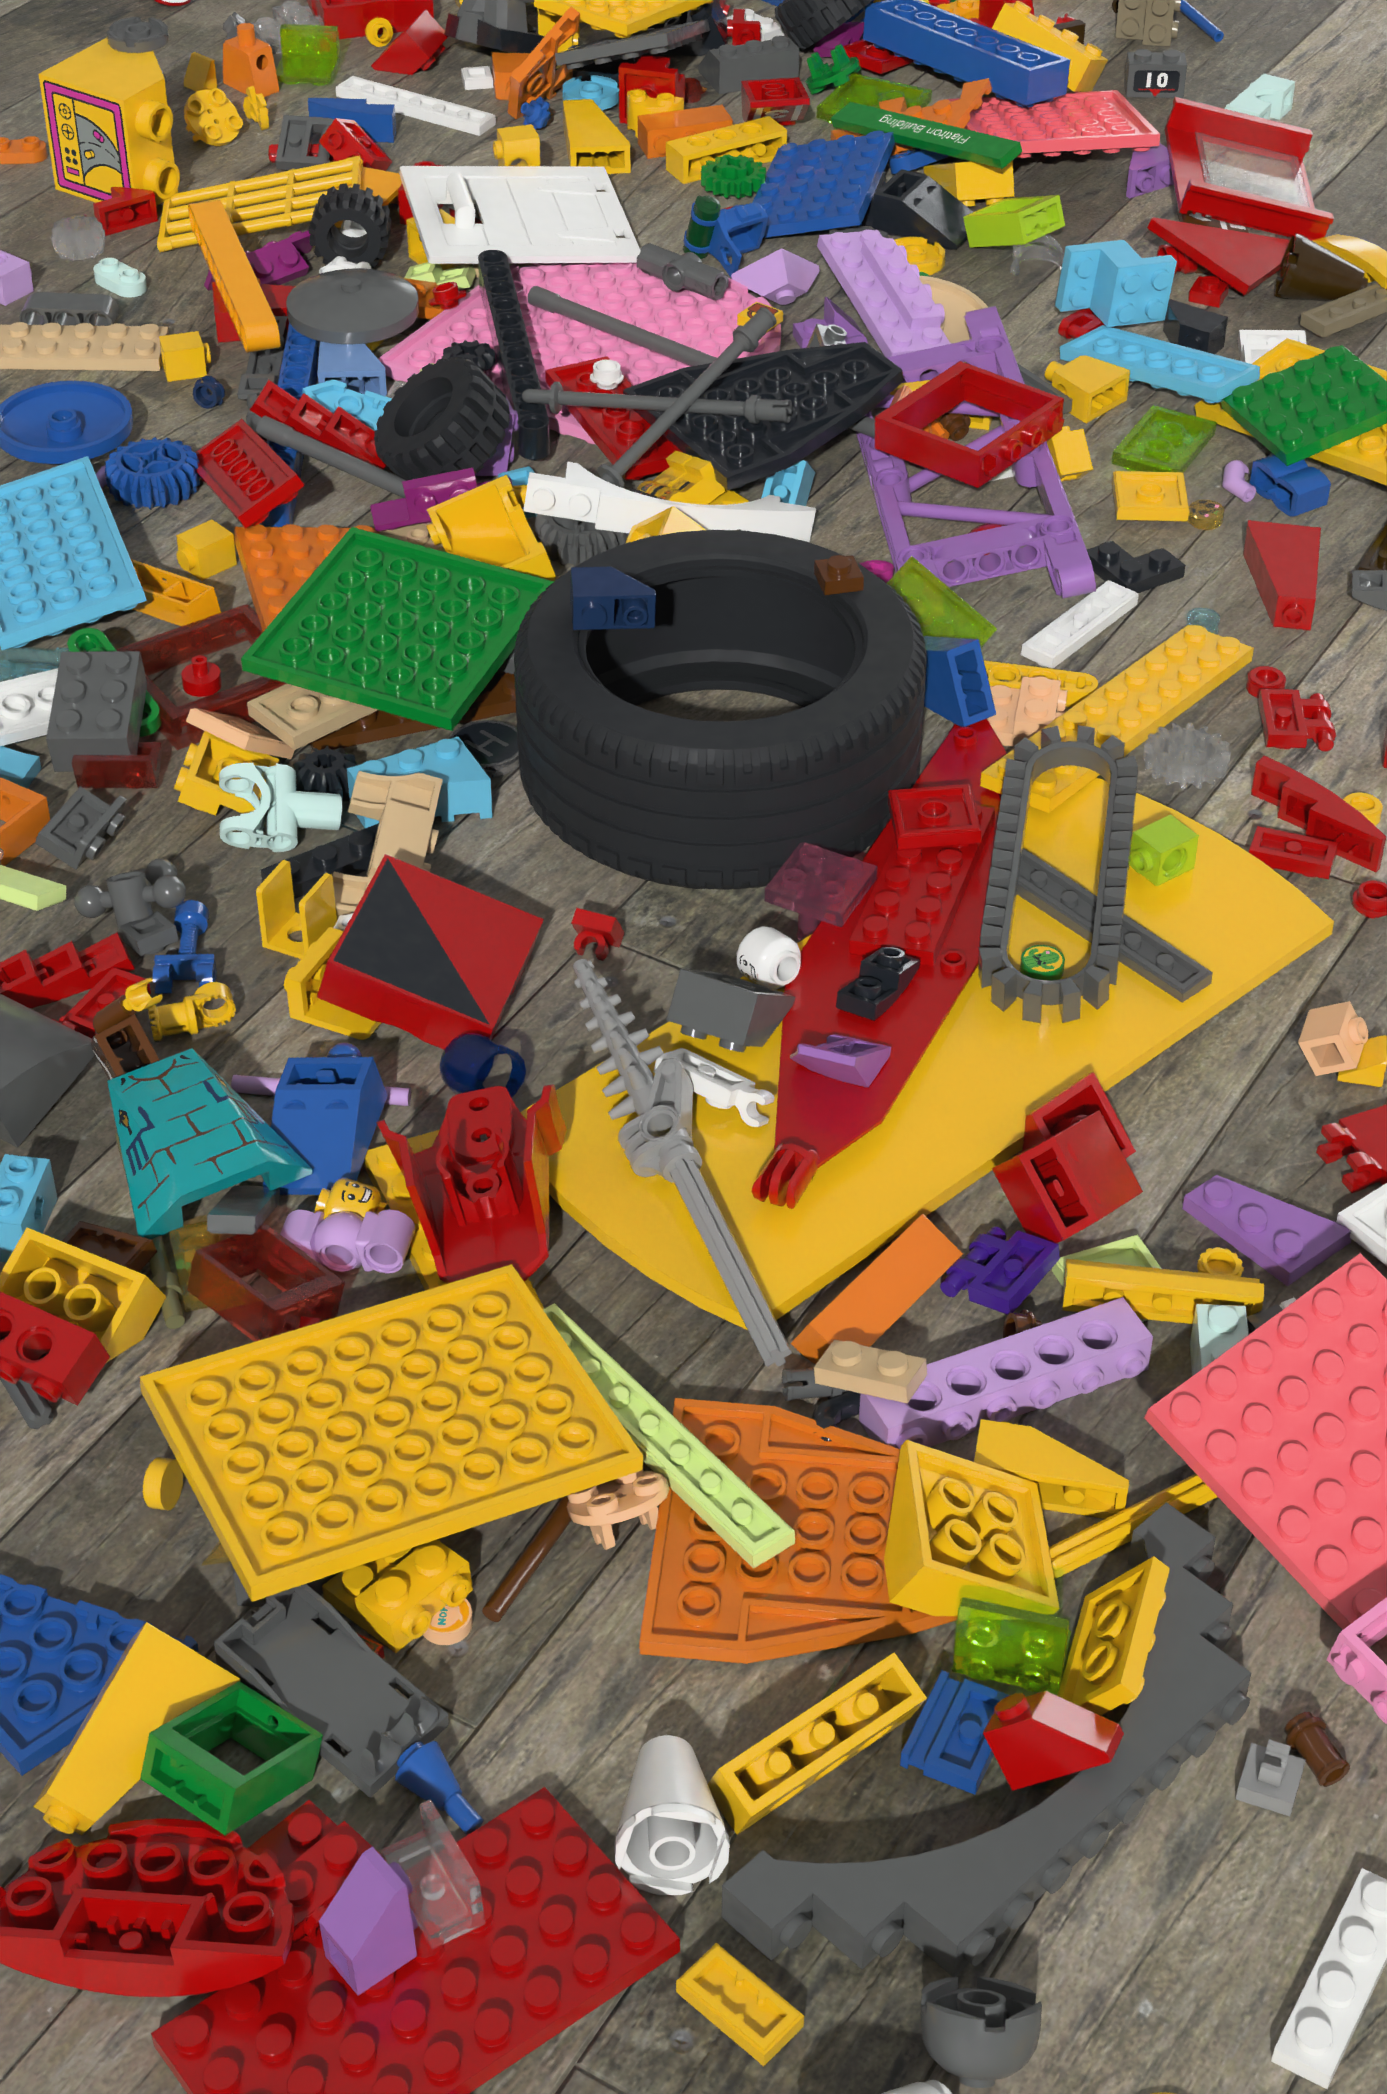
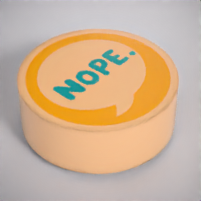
[423,1598,473,1645]

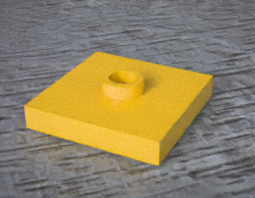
[1112,471,1189,521]

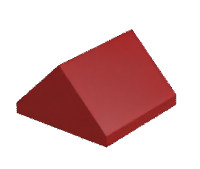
[1022,1072,1136,1159]

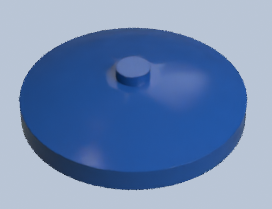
[0,381,133,464]

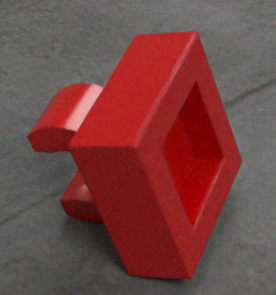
[571,908,625,961]

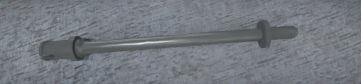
[597,307,777,488]
[522,382,792,424]

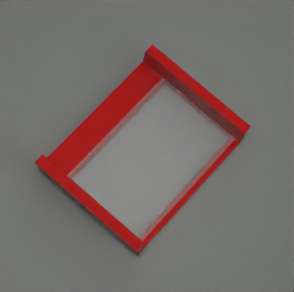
[1164,97,1334,240]

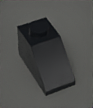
[1163,299,1228,354]

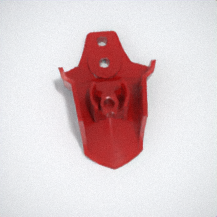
[376,1084,567,1283]

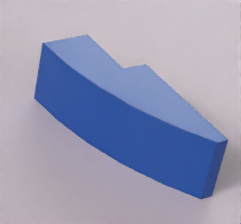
[308,98,396,143]

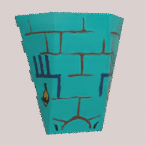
[107,1048,312,1239]

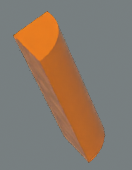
[791,1214,963,1364]

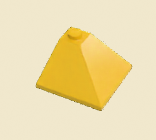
[884,1440,1060,1616]

